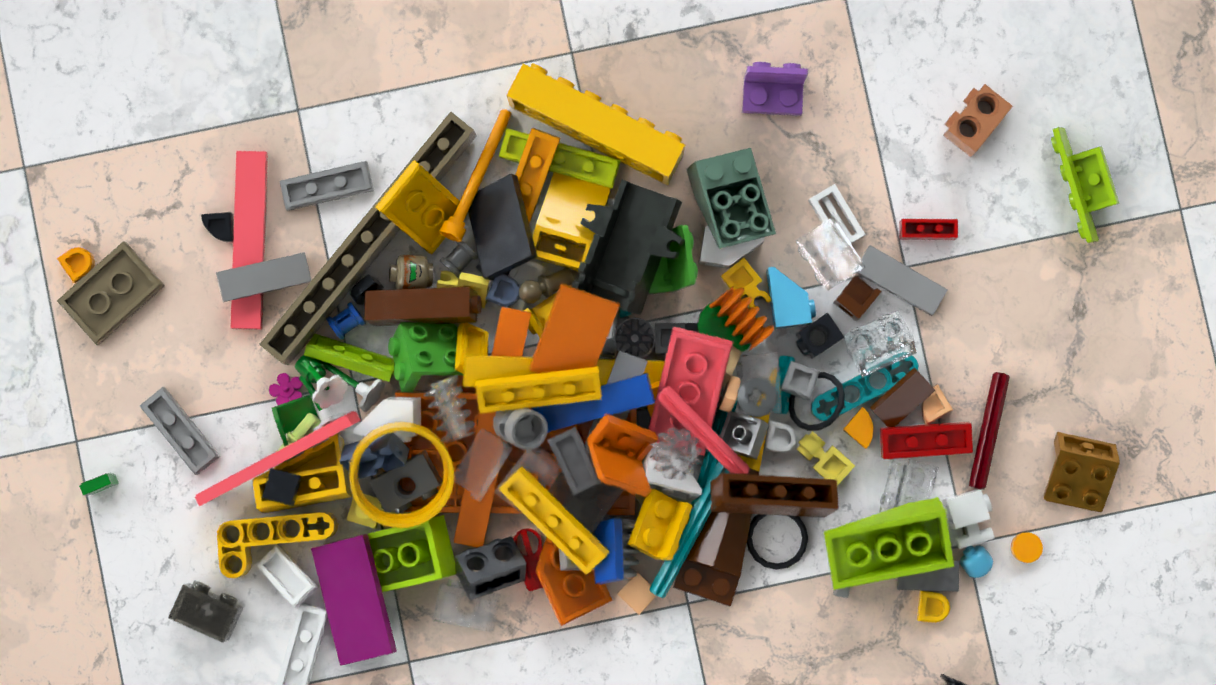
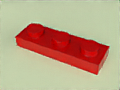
[880,422,973,459]

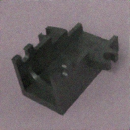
[572,180,684,315]

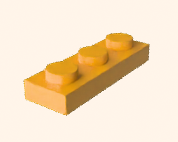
[515,128,561,223]

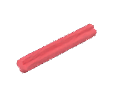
[657,386,750,474]

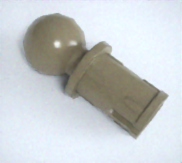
[519,268,574,304]

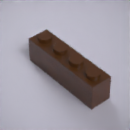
[710,473,839,518]

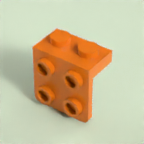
[586,413,658,497]

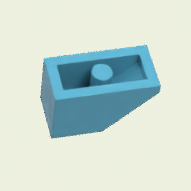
[766,267,816,329]

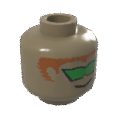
[389,255,433,290]

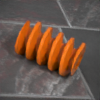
[709,286,775,352]

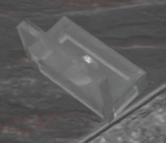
[454,428,513,502]

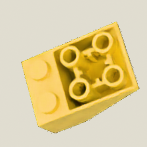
[532,172,611,271]

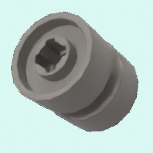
[493,408,547,450]

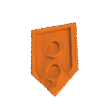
[535,536,613,626]

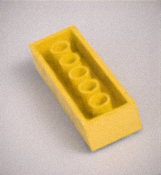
[506,63,685,186]

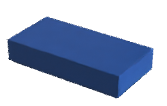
[594,518,624,584]

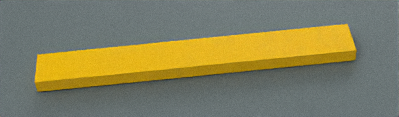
[463,355,665,387]

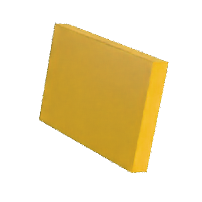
[375,160,460,255]

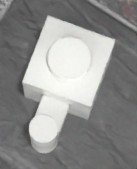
[942,489,994,549]

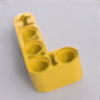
[217,512,339,578]

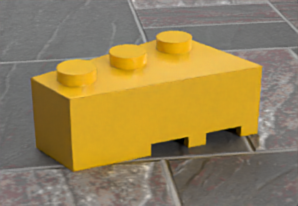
[252,433,353,513]

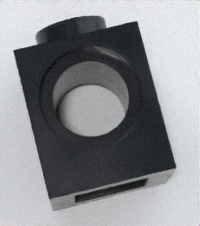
[795,313,845,359]

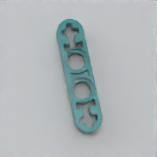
[810,353,919,421]

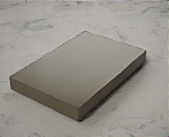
[57,241,165,345]

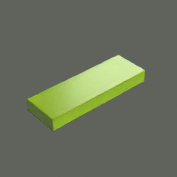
[304,334,395,382]

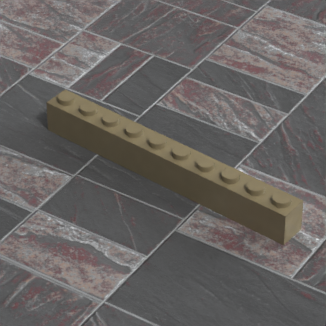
[259,112,477,366]

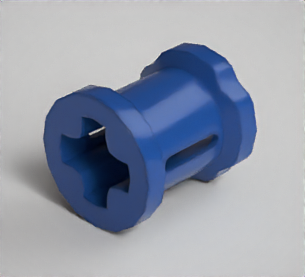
[326,302,366,340]

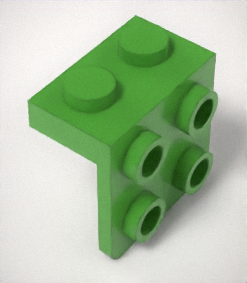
[648,225,698,295]
[388,322,463,392]

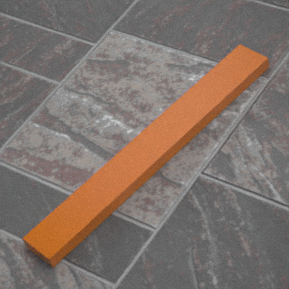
[453,306,532,548]

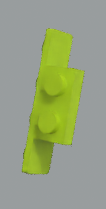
[1051,127,1120,243]

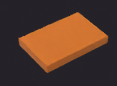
[529,284,620,374]

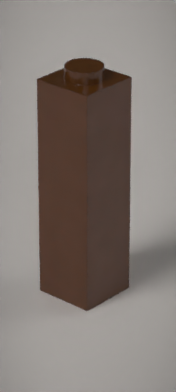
[364,287,482,326]

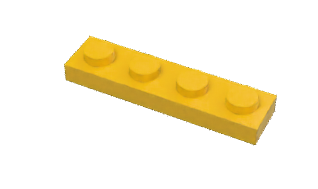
[476,367,602,414]
[499,466,609,575]

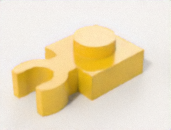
[720,258,771,308]

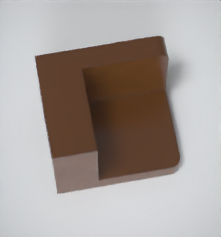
[833,276,882,321]

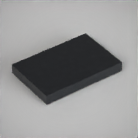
[468,174,537,280]

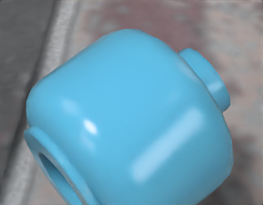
[960,545,993,578]

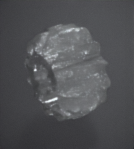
[650,428,703,480]

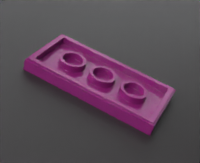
[311,533,397,666]

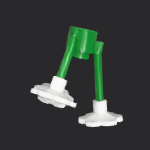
[295,355,385,432]

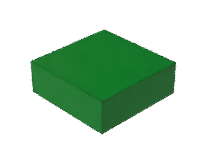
[79,473,119,496]

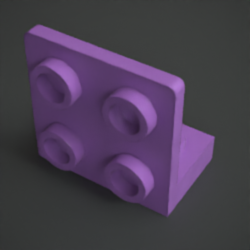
[742,62,808,116]

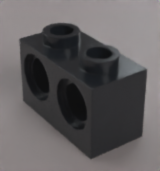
[455,536,527,600]

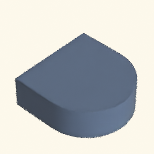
[486,274,520,307]

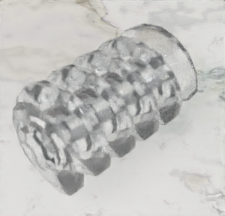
[424,375,475,443]

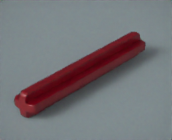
[969,372,1010,490]

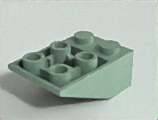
[686,148,776,249]

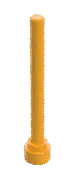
[439,109,512,242]

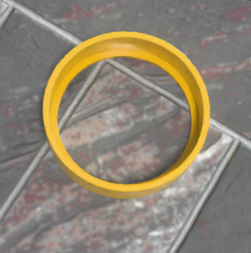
[349,422,454,528]

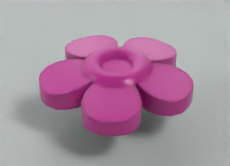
[269,373,303,405]

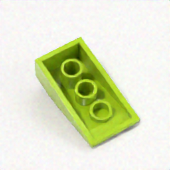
[823,497,954,590]
[324,515,456,592]

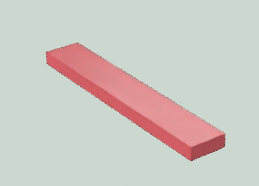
[231,151,268,329]
[195,411,361,507]

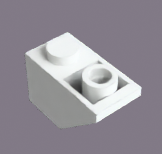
[699,226,765,269]
[354,397,421,442]

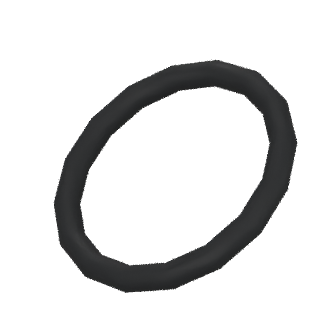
[789,372,845,431]
[747,514,808,570]

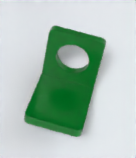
[272,395,318,446]

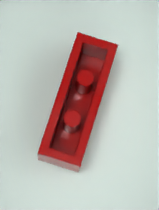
[899,219,958,240]

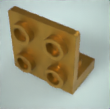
[1043,432,1120,512]

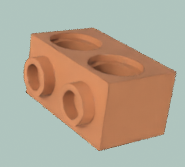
[943,84,1013,157]

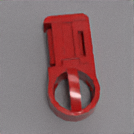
[513,528,543,591]

